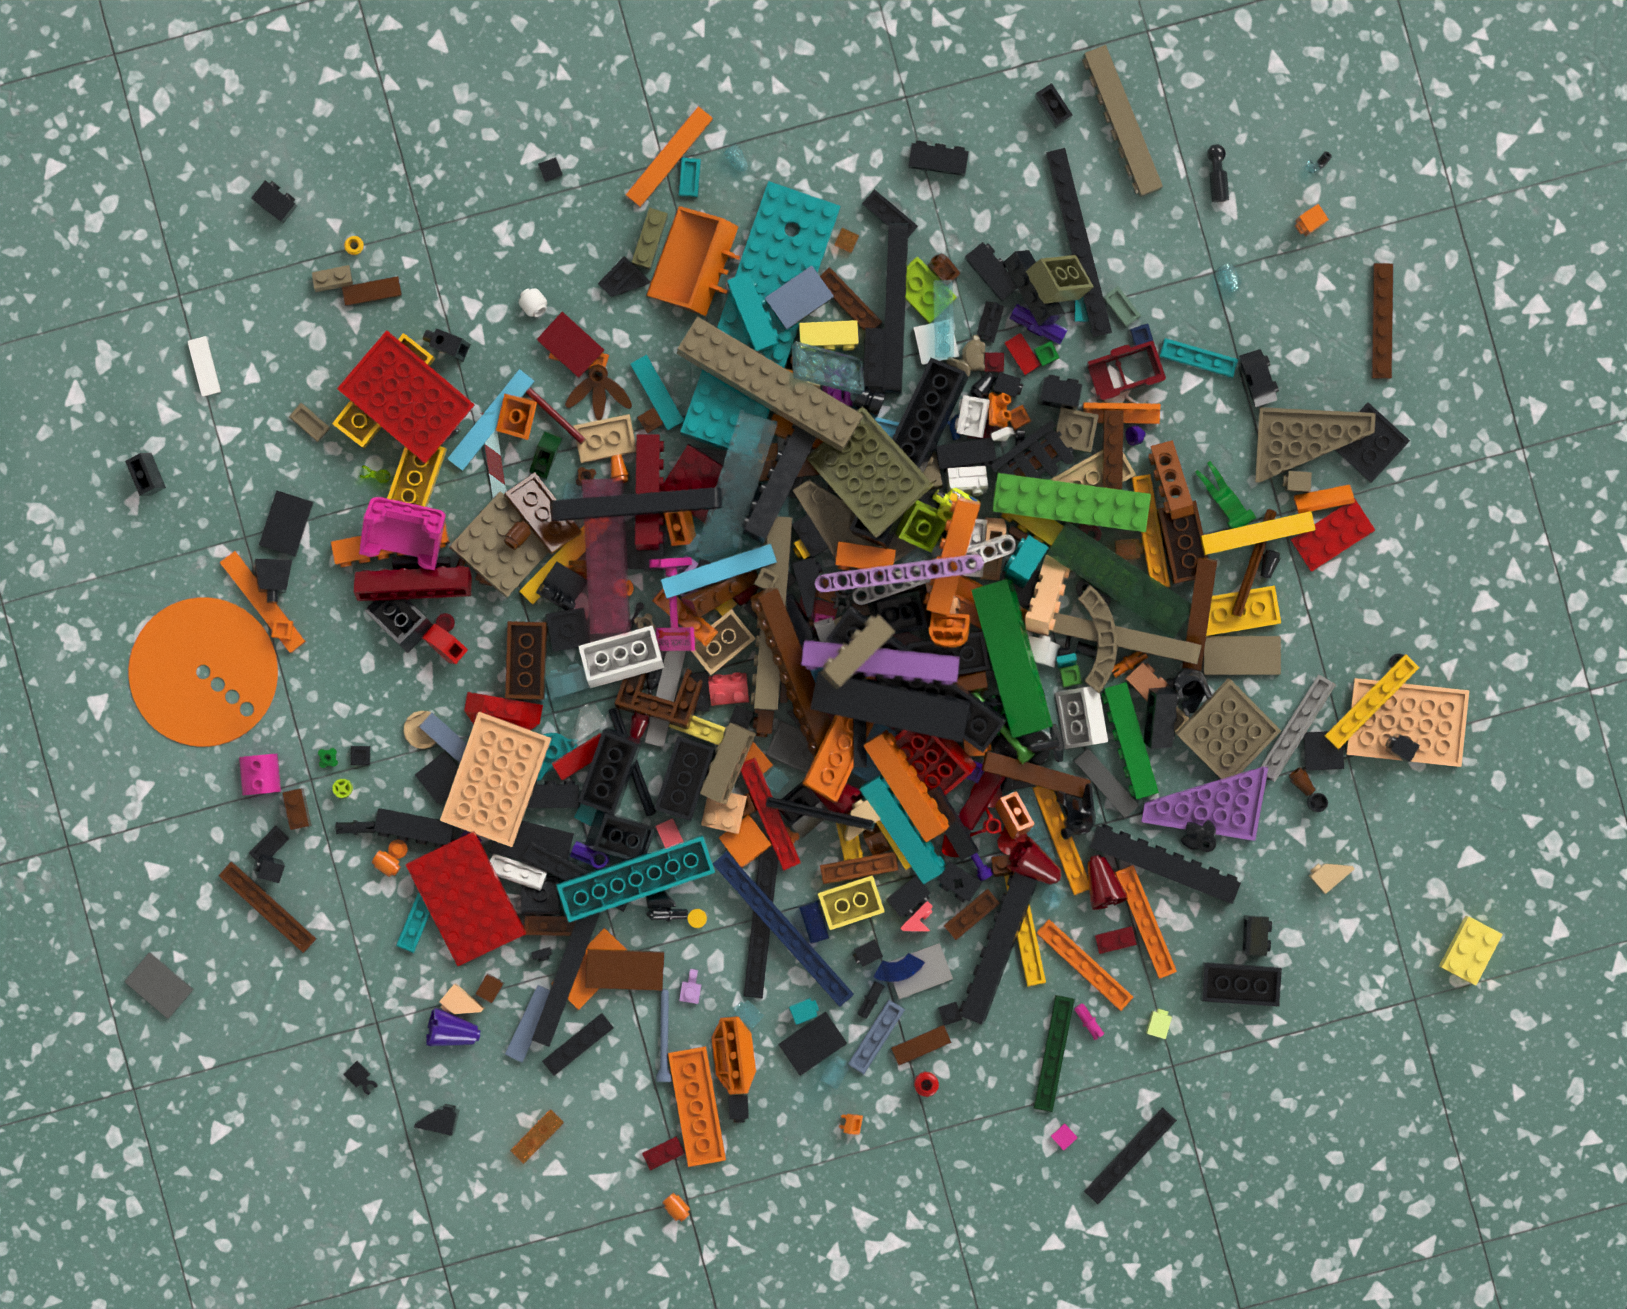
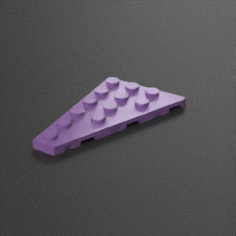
[1141,766,1268,841]

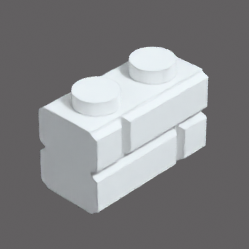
[945,466,988,496]

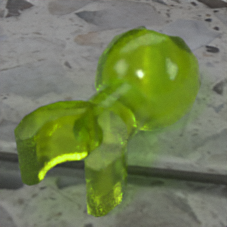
[359,465,390,484]

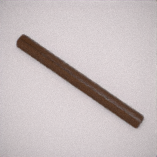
[1232,509,1276,617]

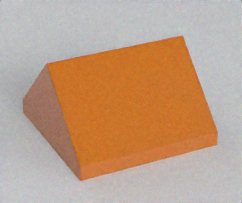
[496,394,537,440]

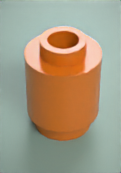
[371,850,401,877]
[662,1193,690,1222]

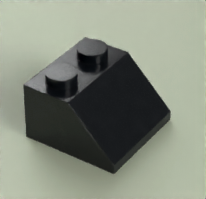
[779,781,828,838]
[1242,915,1272,956]
[414,1104,460,1136]

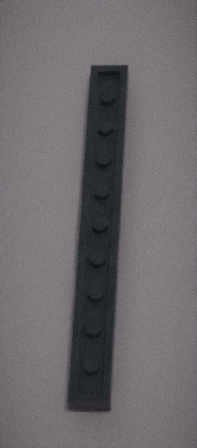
[1046,148,1112,338]

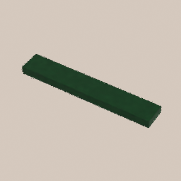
[1033,995,1075,1112]

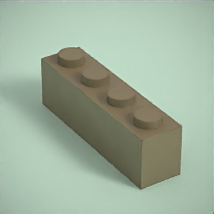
[700,723,756,804]

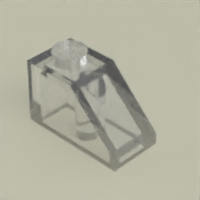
[571,704,607,746]

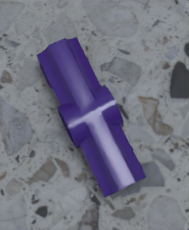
[1009,304,1068,345]

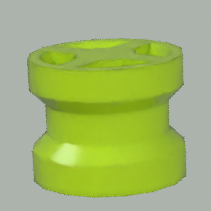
[332,779,353,798]

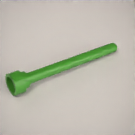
[972,692,1034,764]

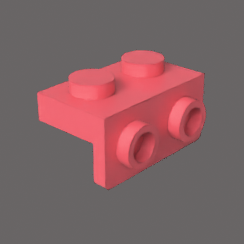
[708,672,749,706]

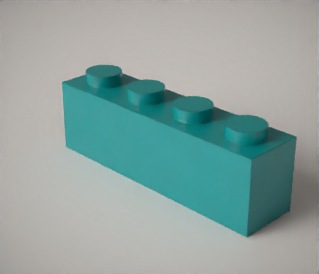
[727,272,779,353]

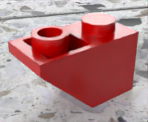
[422,623,468,664]

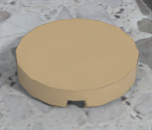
[404,711,436,749]

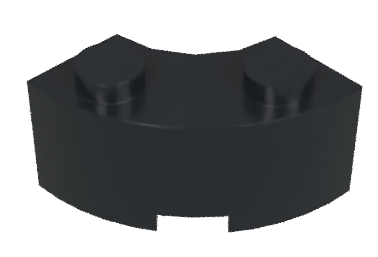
[1239,349,1279,407]

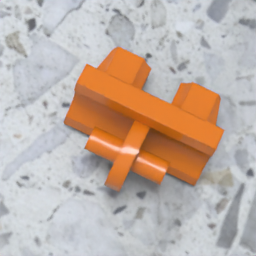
[987,392,1011,429]

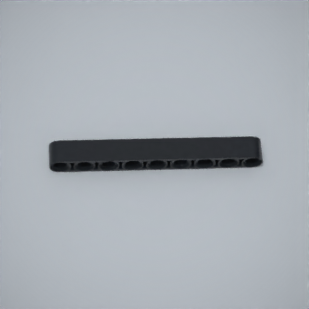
[882,222,909,394]
[550,488,723,521]

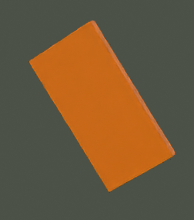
[551,928,627,1010]

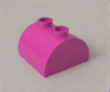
[239,754,281,795]

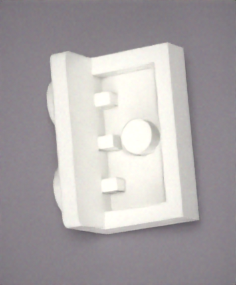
[955,395,990,438]

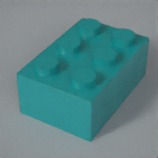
[1003,535,1048,589]

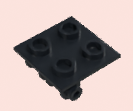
[536,561,589,610]

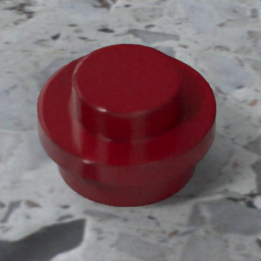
[436,613,455,632]

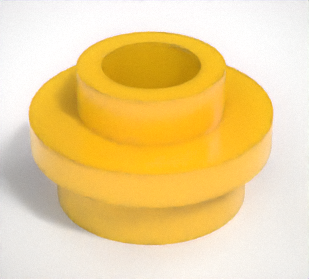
[344,236,364,255]

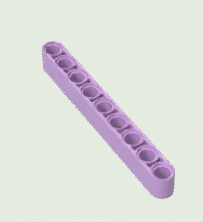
[815,554,984,592]

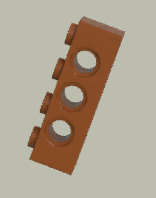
[1148,440,1194,520]

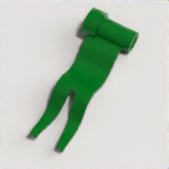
[1195,461,1256,529]

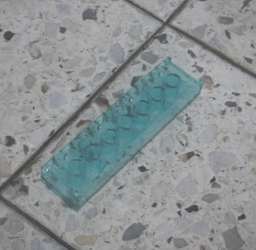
[694,410,777,562]

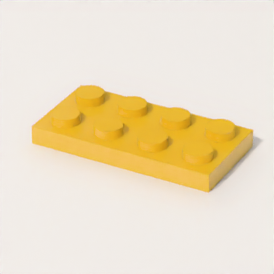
[1206,586,1281,636]

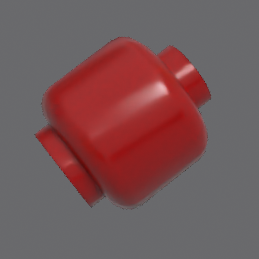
[914,1071,939,1097]

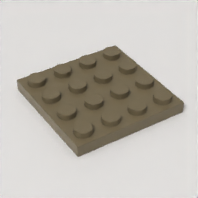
[449,491,549,598]
[1175,678,1281,779]

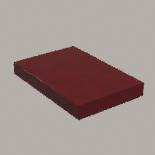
[536,312,605,378]

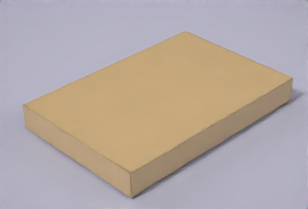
[573,414,636,463]

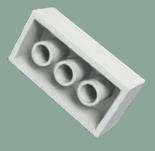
[578,625,665,688]

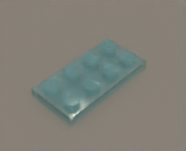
[792,341,864,395]

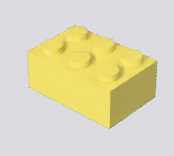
[799,320,858,353]
[818,875,885,930]
[1439,916,1503,985]

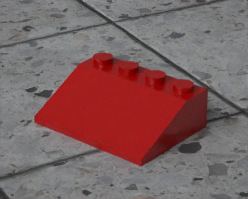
[894,729,977,795]

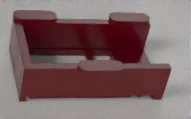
[1087,340,1166,400]

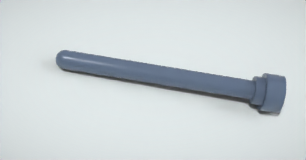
[656,989,672,1082]

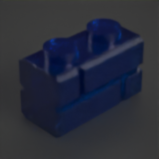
[799,901,829,944]

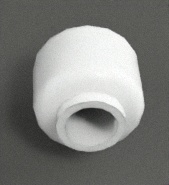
[519,288,547,317]

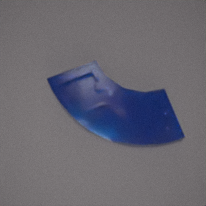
[873,952,925,982]

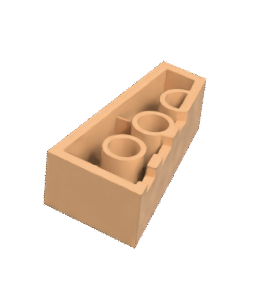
[1026,555,1071,636]

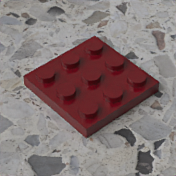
[660,444,737,523]

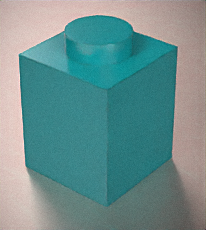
[789,998,820,1025]

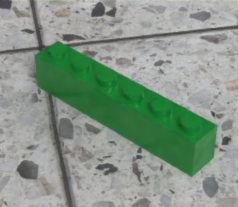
[1101,682,1159,799]

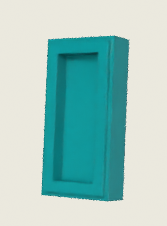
[679,157,701,198]

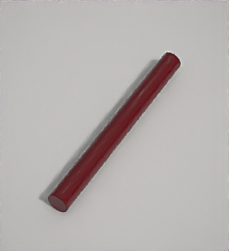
[526,387,586,444]

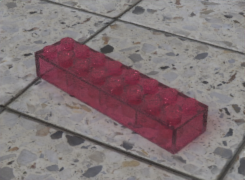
[582,478,631,634]

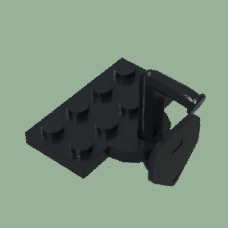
[992,713,1064,792]

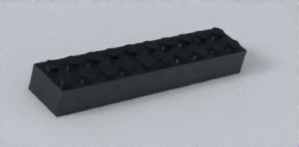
[849,358,968,549]
[827,606,1007,753]

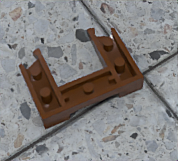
[614,669,703,729]

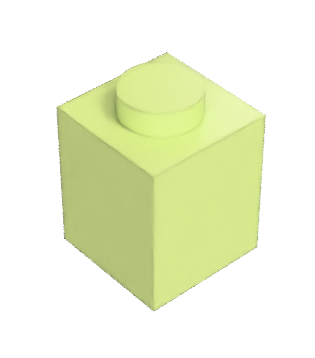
[1146,1009,1172,1039]

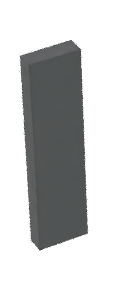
[1074,748,1139,818]

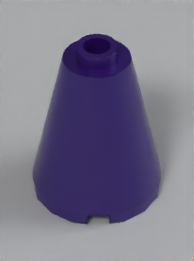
[426,1008,481,1046]

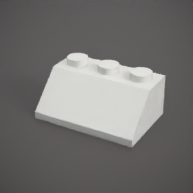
[1055,686,1108,749]

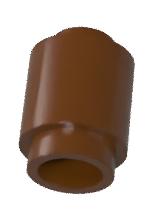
[503,521,531,550]

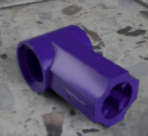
[570,841,610,868]

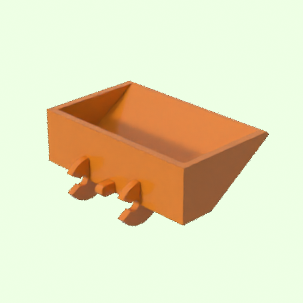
[646,206,740,316]

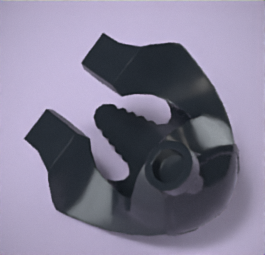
[1167,668,1212,716]
[1056,784,1096,840]

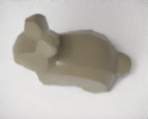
[946,335,985,377]

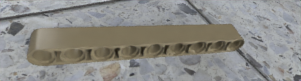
[1050,613,1202,664]

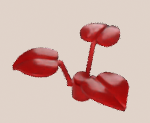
[941,778,1028,857]

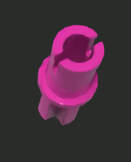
[1074,1003,1105,1040]

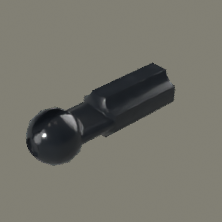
[1207,144,1229,202]

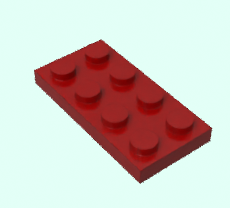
[1290,498,1375,572]

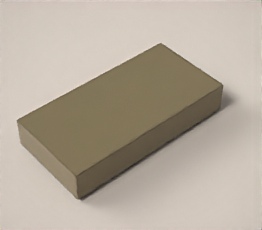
[289,403,330,442]

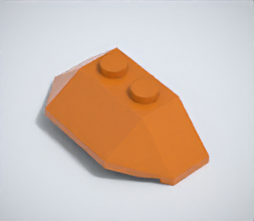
[711,1016,756,1095]

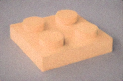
[701,793,747,834]

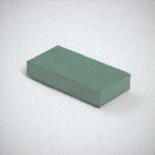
[1103,286,1141,328]

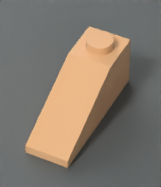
[980,517,1007,580]

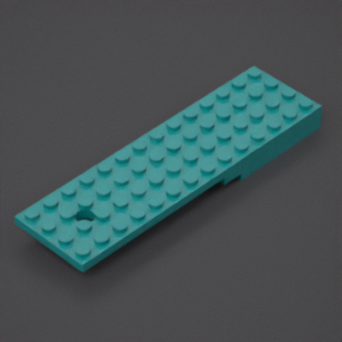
[680,181,841,460]

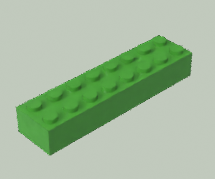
[992,473,1151,532]

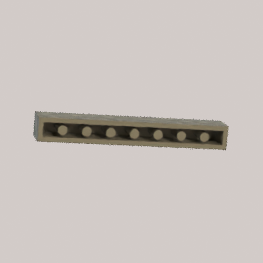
[1082,45,1163,197]

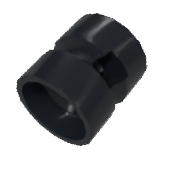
[852,385,886,417]

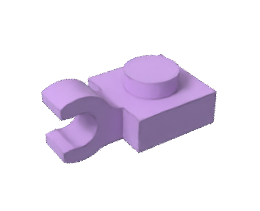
[679,969,702,1004]

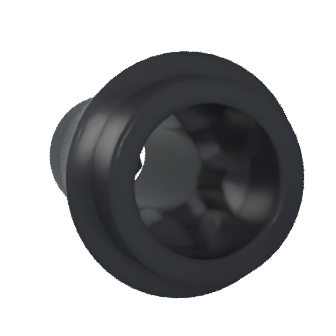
[970,372,996,399]
[1260,549,1281,579]

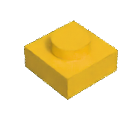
[793,539,810,560]

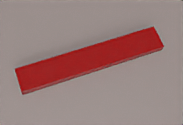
[741,757,801,871]

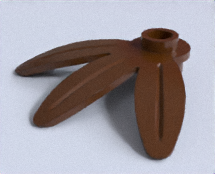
[565,364,632,420]

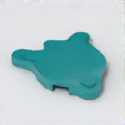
[536,732,577,781]

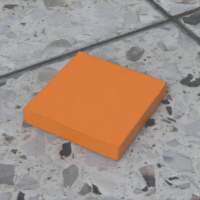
[719,815,772,868]

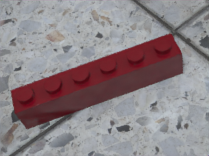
[635,434,664,550]
[354,566,472,601]

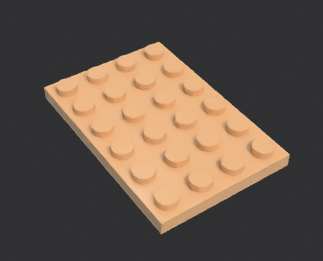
[1346,678,1469,767]
[440,712,551,847]

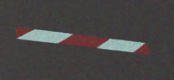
[480,411,506,498]

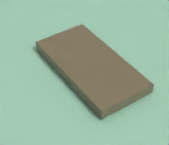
[1203,636,1281,675]

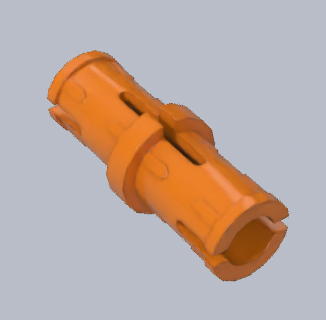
[1112,651,1148,678]

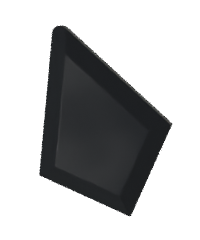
[645,890,676,908]

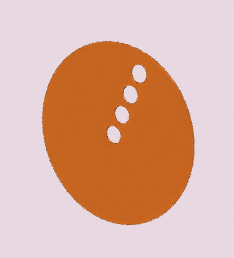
[129,597,278,747]

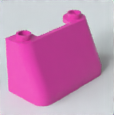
[359,497,445,570]

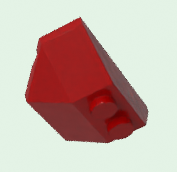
[464,692,543,730]

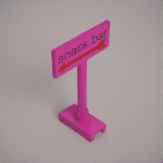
[649,557,695,651]

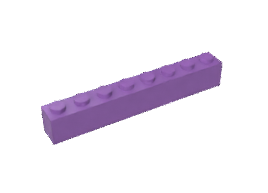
[802,640,960,685]

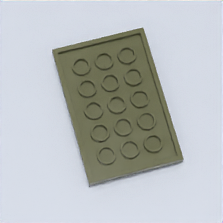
[806,406,934,538]

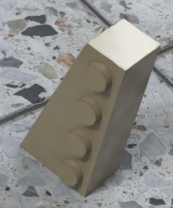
[820,615,895,689]

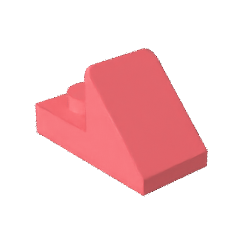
[900,901,933,931]

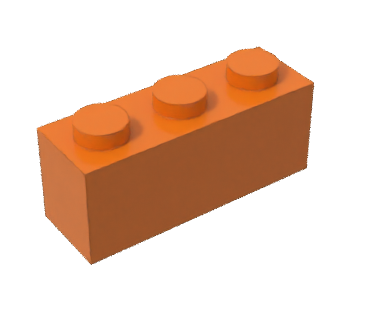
[834,541,896,575]

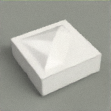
[991,427,1015,442]

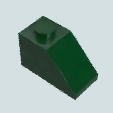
[529,431,562,479]

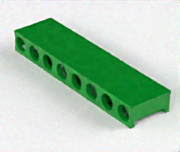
[971,579,1053,738]

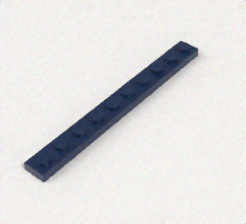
[712,851,854,1007]

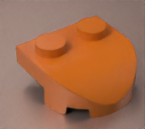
[929,613,970,647]

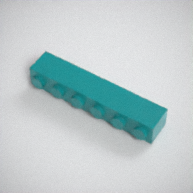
[860,773,945,884]

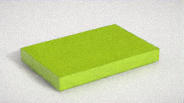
[906,256,957,324]

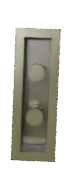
[632,207,668,270]

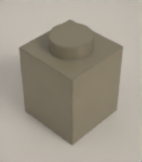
[1283,471,1312,493]

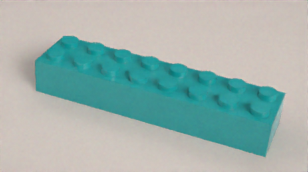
[556,835,715,922]

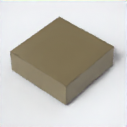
[754,567,780,590]

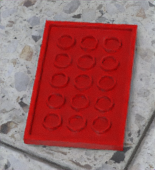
[337,330,475,464]
[405,831,526,967]

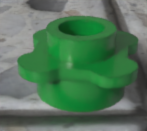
[318,748,338,768]

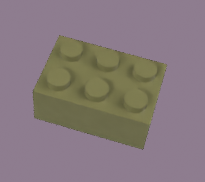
[1026,255,1094,304]

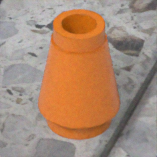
[611,455,630,484]

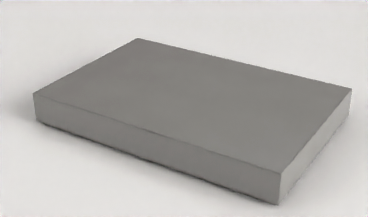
[886,943,953,999]

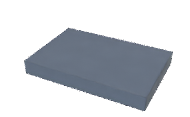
[765,266,834,330]

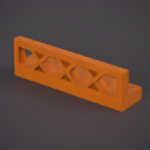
[1083,402,1161,424]

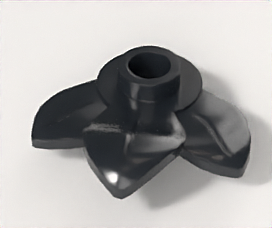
[1181,820,1217,852]

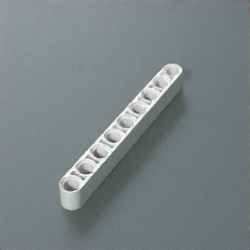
[853,534,1016,605]

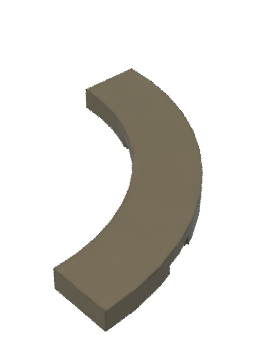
[1078,585,1117,693]

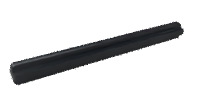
[608,707,656,817]
[766,797,875,830]

